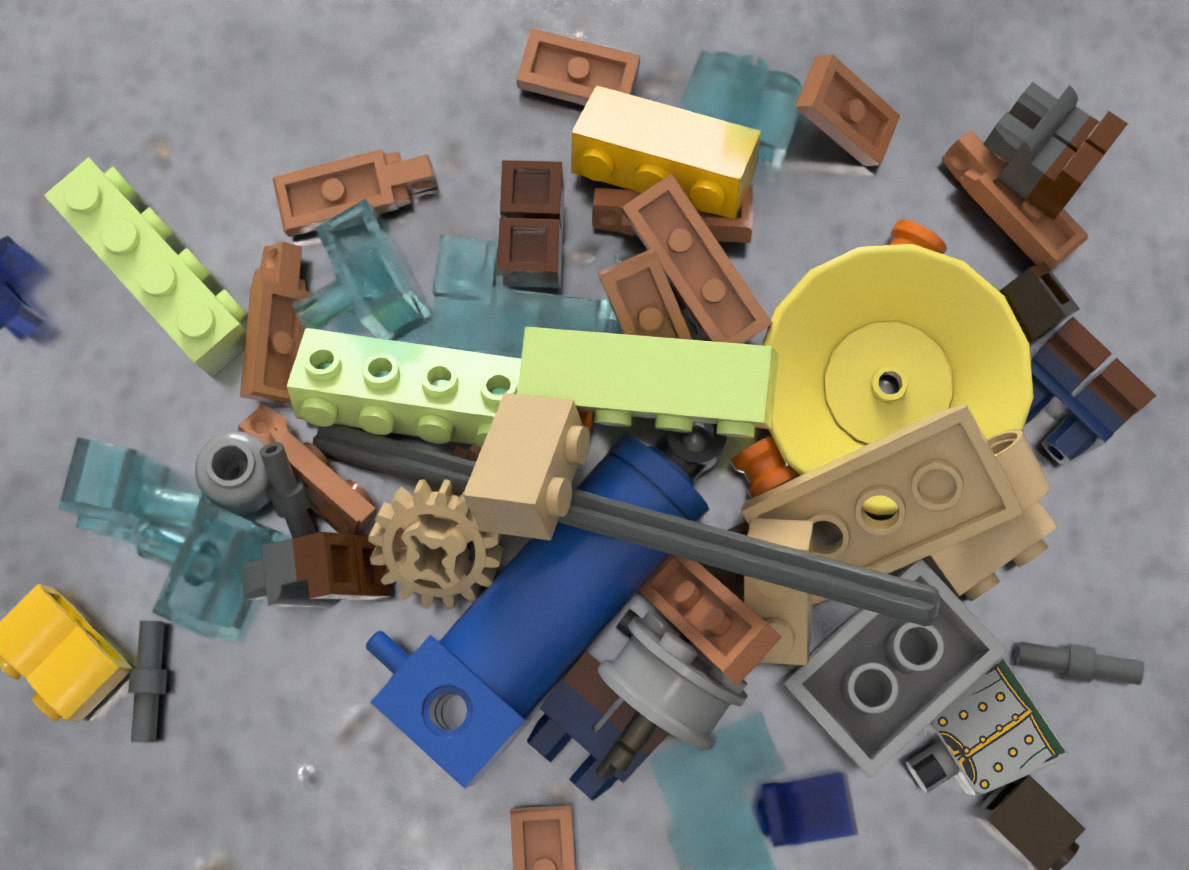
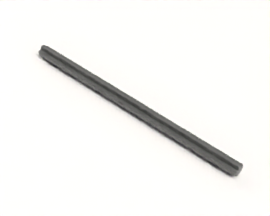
[313,424,940,626]

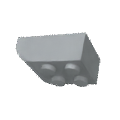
[783,559,1007,778]

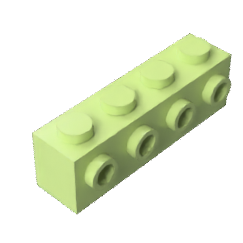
[44,157,248,377]
[517,326,779,438]
[286,328,521,448]

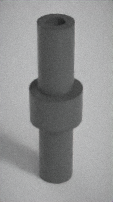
[260,442,316,538]
[128,621,167,742]
[1016,641,1144,685]

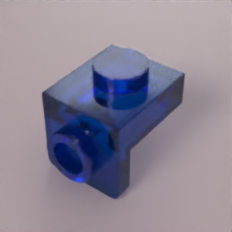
[0,236,44,336]
[757,772,859,847]

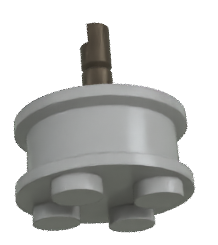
[596,610,748,778]

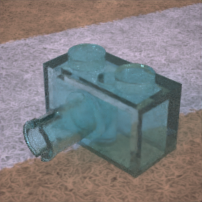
[679,50,804,169]
[292,198,435,341]
[58,437,208,542]
[137,500,284,643]

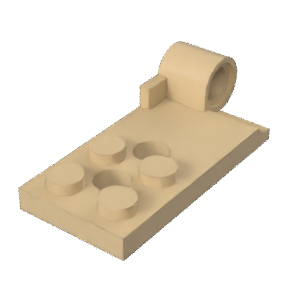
[741,403,1051,606]

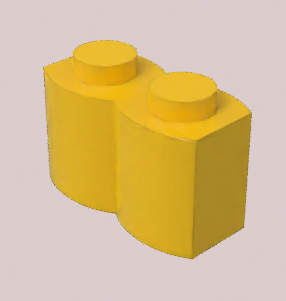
[0,584,133,721]

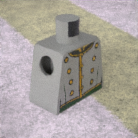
[906,656,1069,796]

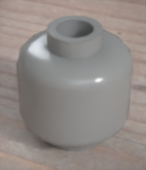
[194,431,272,515]

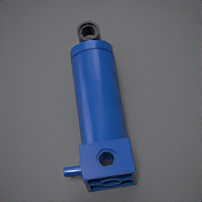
[366,422,727,789]

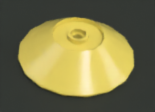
[762,244,1034,515]

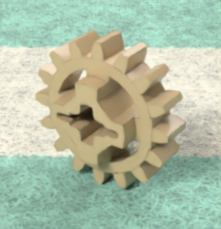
[368,479,504,609]

